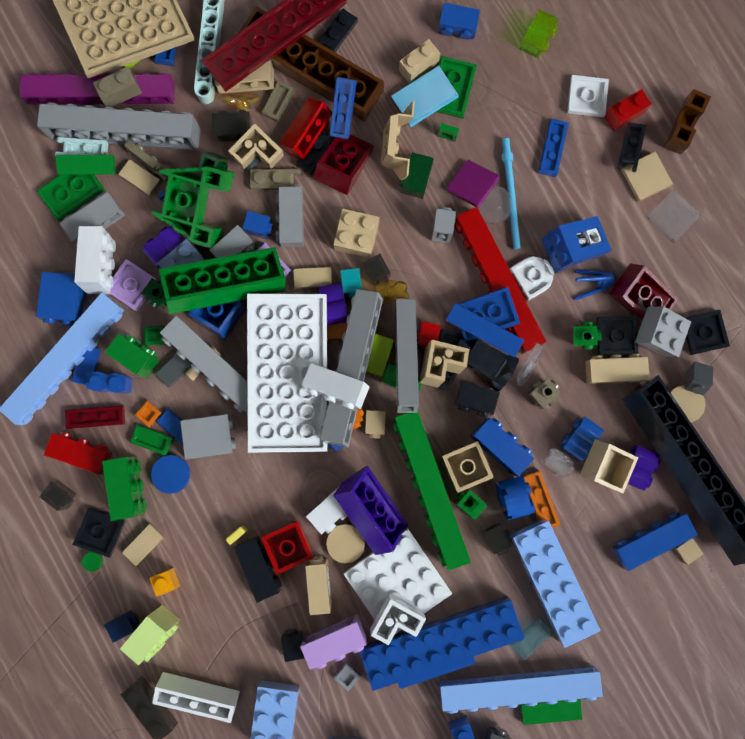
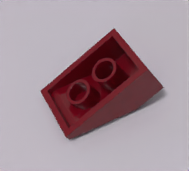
[314,134,374,195]
[609,263,679,320]

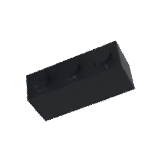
[234,536,282,603]

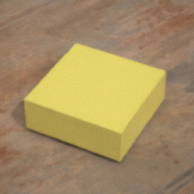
[226,525,248,545]

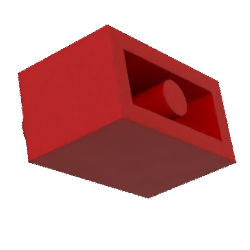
[604,89,652,131]

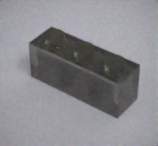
[120,675,178,739]

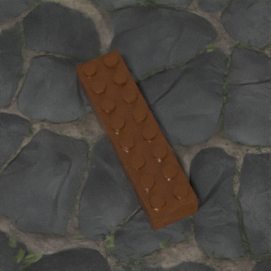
[239,6,384,121]

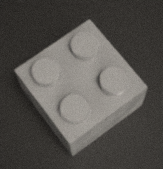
[635,307,691,357]

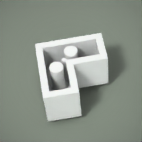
[370,594,426,645]

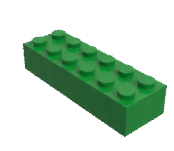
[159,247,285,314]

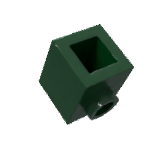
[199,152,228,170]

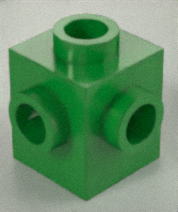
[573,322,602,349]

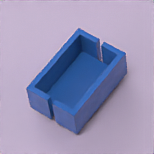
[470,418,535,476]

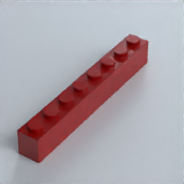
[454,207,547,354]

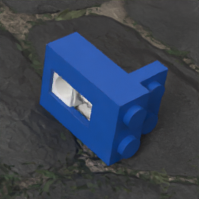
[541,216,612,274]

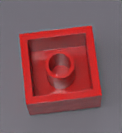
[261,519,315,575]

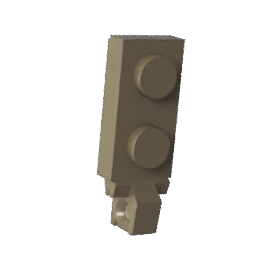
[125,140,170,182]

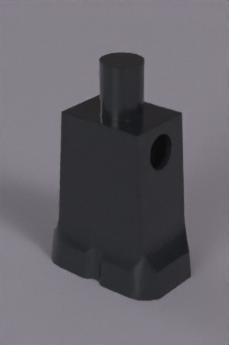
[455,338,519,392]

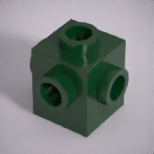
[141,278,167,309]

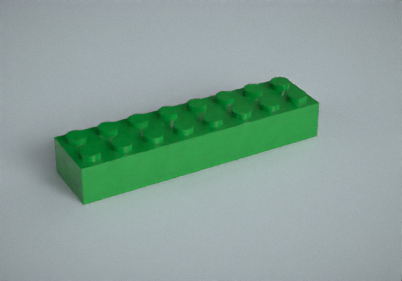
[392,411,471,571]

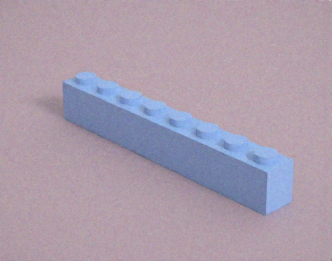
[0,292,124,425]
[439,667,603,714]

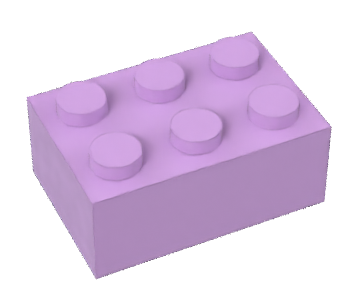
[300,614,367,670]

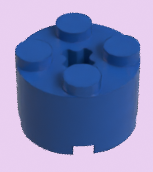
[496,476,535,521]

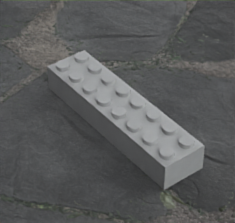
[37,102,201,151]

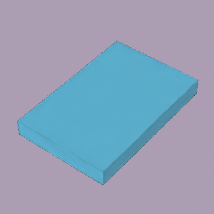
[391,66,458,127]

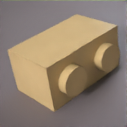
[399,39,440,84]

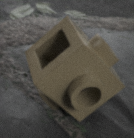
[527,379,561,409]

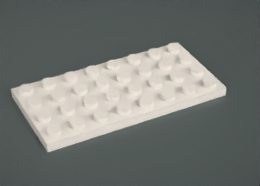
[247,294,327,453]

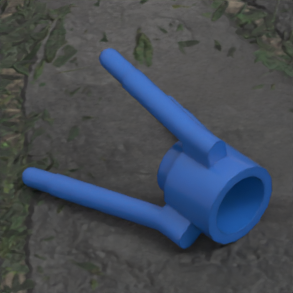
[574,270,614,300]

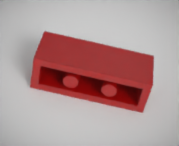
[279,98,332,160]
[44,431,113,474]

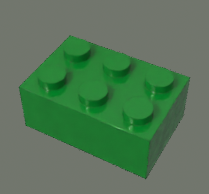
[102,457,147,521]

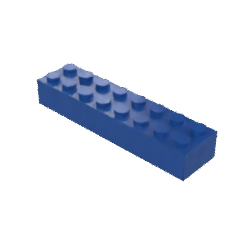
[360,596,525,691]

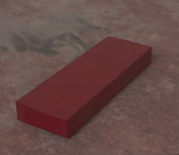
[65,405,125,429]

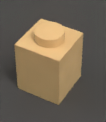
[365,410,386,439]

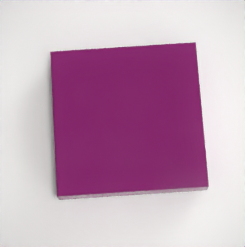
[447,160,500,208]

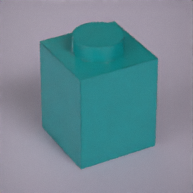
[340,268,362,299]

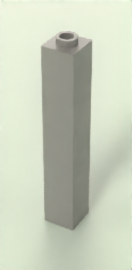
[395,298,419,413]

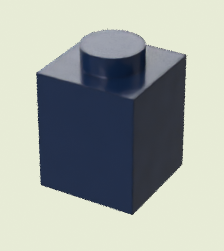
[104,610,139,643]

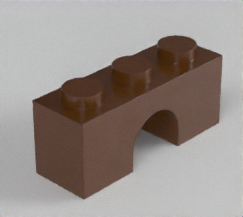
[664,89,711,154]

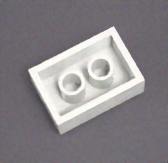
[74,226,116,294]

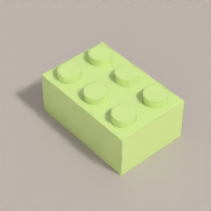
[120,605,180,666]

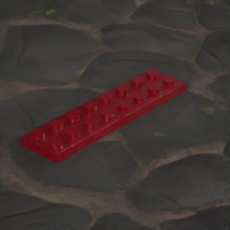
[202,0,347,92]

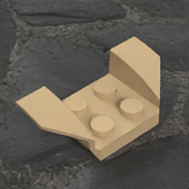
[380,100,415,180]

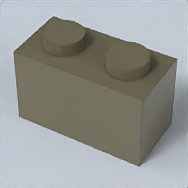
[93,67,142,107]

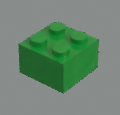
[104,333,160,378]

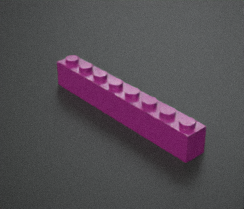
[20,73,175,104]

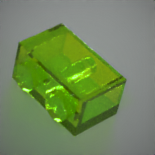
[519,9,559,59]

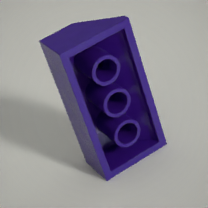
[333,466,408,555]

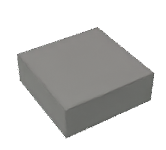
[333,662,361,692]

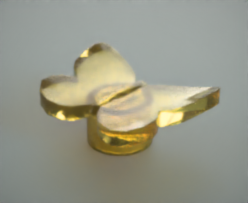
[222,93,259,111]
[376,280,410,304]

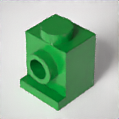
[456,489,488,520]

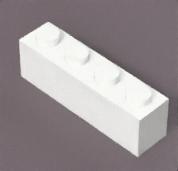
[152,672,240,723]

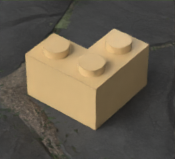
[228,124,284,169]
[419,340,469,388]

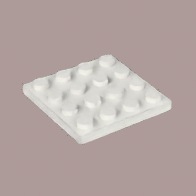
[344,528,452,634]

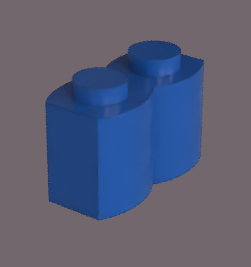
[86,372,133,394]
[560,416,604,462]

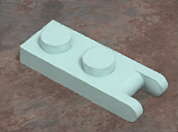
[55,137,108,157]

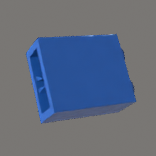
[36,272,85,326]

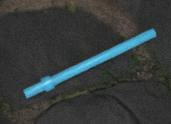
[502,138,521,250]

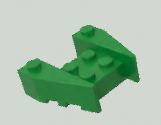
[151,167,235,248]

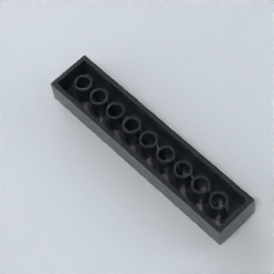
[622,375,745,566]

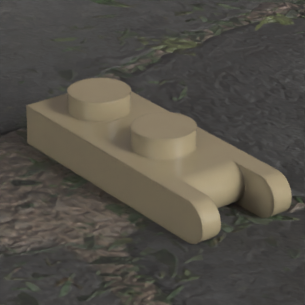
[250,169,301,190]

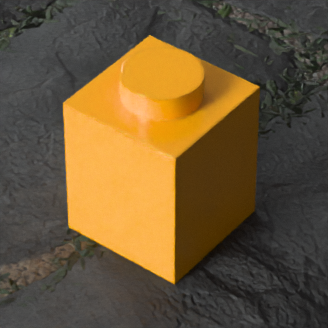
[149,567,180,597]

